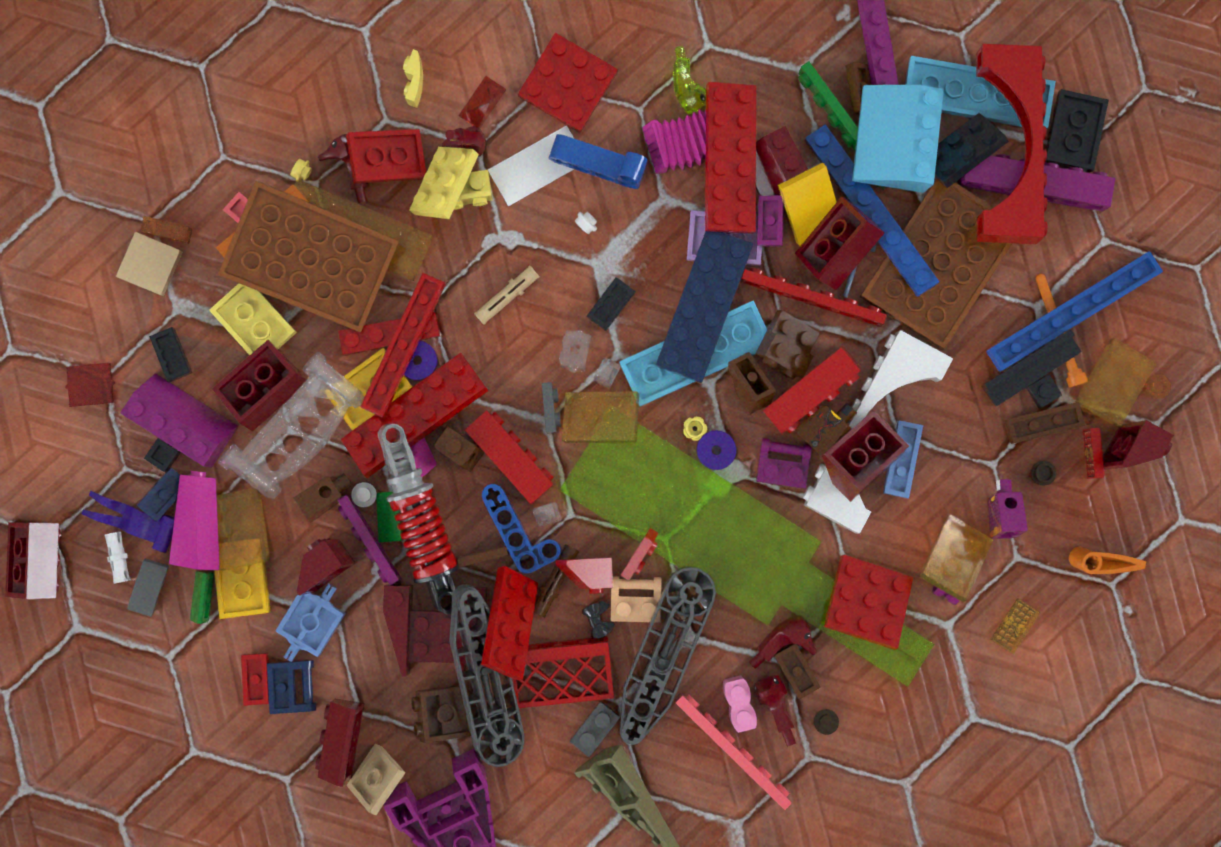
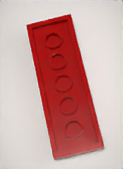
[705,82,756,234]
[341,353,488,478]

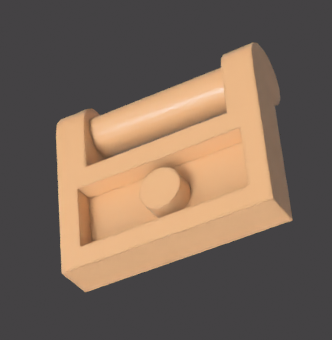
[611,576,661,623]

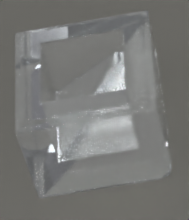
[594,357,621,389]
[533,502,562,527]

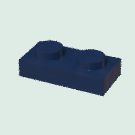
[136,468,180,522]

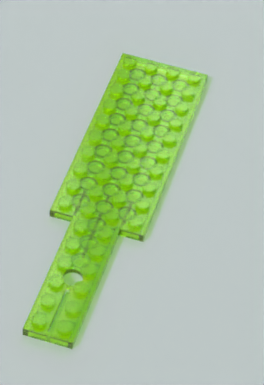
[559,407,935,687]

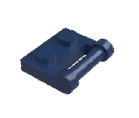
[267,660,316,714]

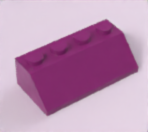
[120,373,239,468]

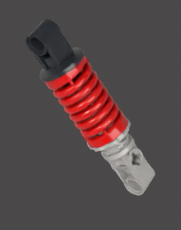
[378,424,460,614]

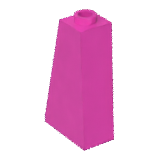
[169,471,220,570]

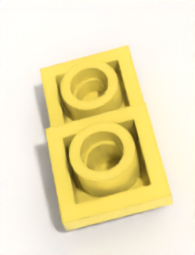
[403,49,423,108]

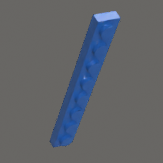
[805,124,939,297]
[986,251,1163,372]

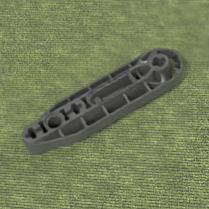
[620,566,716,745]
[449,585,525,767]

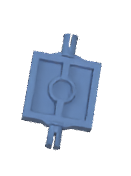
[276,583,346,662]

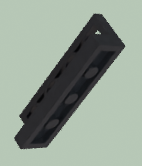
[982,329,1082,407]

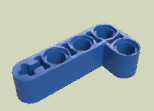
[548,134,648,189]
[482,484,561,574]

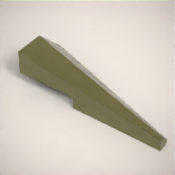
[574,745,679,847]

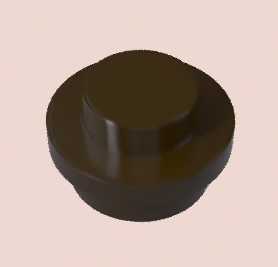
[1031,461,1056,486]
[814,709,839,735]

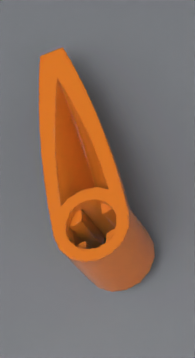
[1069,546,1146,574]

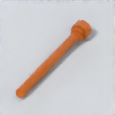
[1035,274,1088,388]

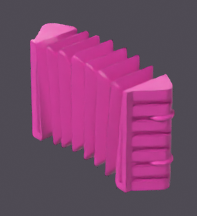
[642,109,706,174]

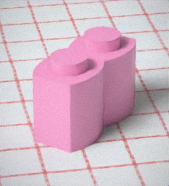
[723,675,757,733]

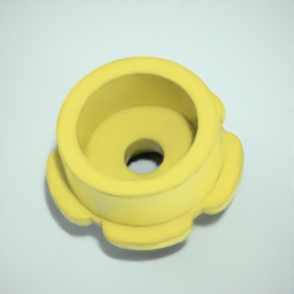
[290,159,312,182]
[683,416,707,441]

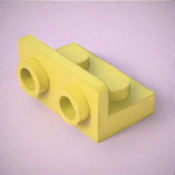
[454,170,493,210]

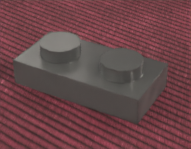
[542,382,561,434]
[570,701,620,757]

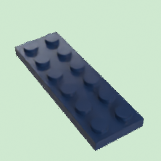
[655,231,753,383]

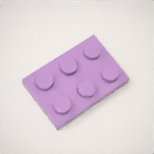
[687,210,762,266]

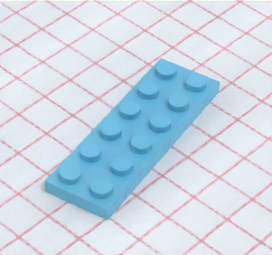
[905,56,1056,130]
[619,300,767,407]

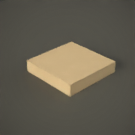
[116,232,183,297]
[347,744,405,815]

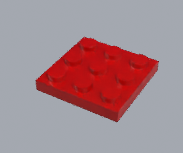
[518,33,618,133]
[824,554,913,650]

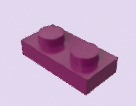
[757,195,784,246]

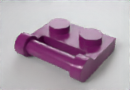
[756,438,812,489]

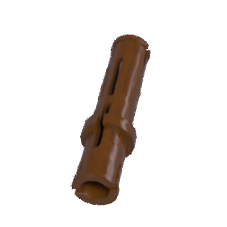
[534,544,579,618]

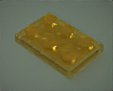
[1075,338,1157,427]
[562,391,639,443]
[216,487,270,571]
[919,515,993,602]

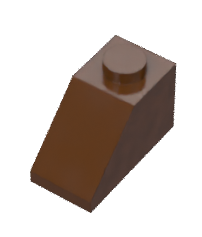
[728,352,776,414]

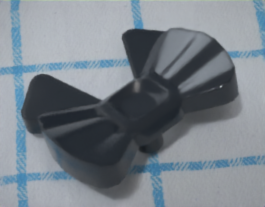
[582,601,615,638]

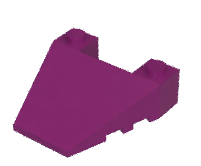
[384,748,496,847]

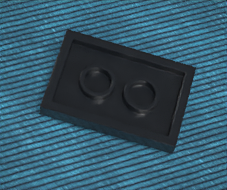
[1046,89,1109,172]
[935,113,1009,188]

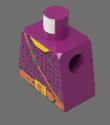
[988,479,1028,539]

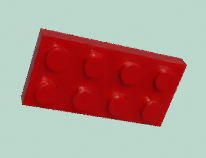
[481,566,538,680]

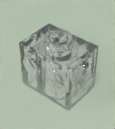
[559,330,591,373]

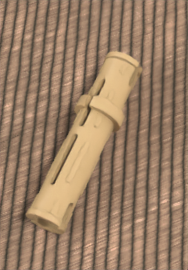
[474,266,540,325]

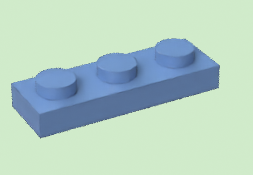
[883,420,923,498]

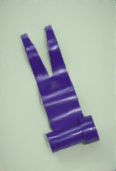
[81,491,175,553]

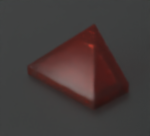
[459,76,506,128]

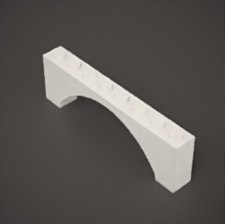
[803,330,953,534]

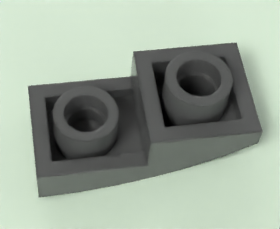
[127,558,169,617]

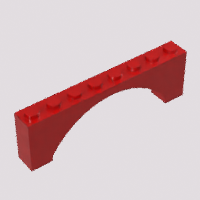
[976,44,1048,244]

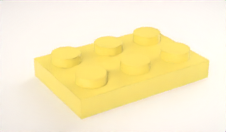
[409,147,479,219]
[209,284,297,355]

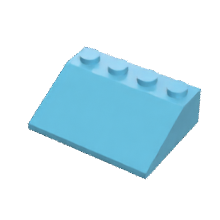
[852,85,944,193]

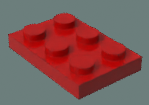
[346,129,427,184]

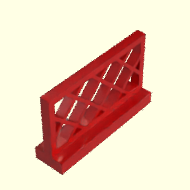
[512,636,614,708]

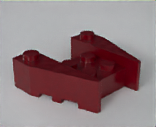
[383,584,487,678]

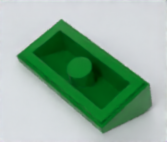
[376,492,404,542]
[190,571,214,624]

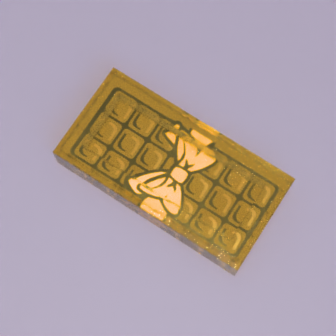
[990,598,1040,654]

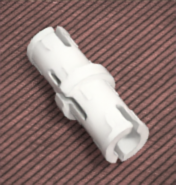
[105,532,130,584]

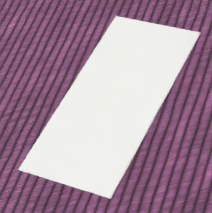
[488,125,574,206]

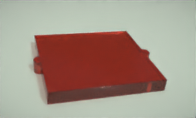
[65,363,115,407]

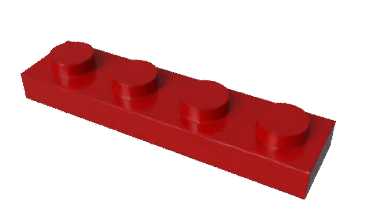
[338,312,440,356]

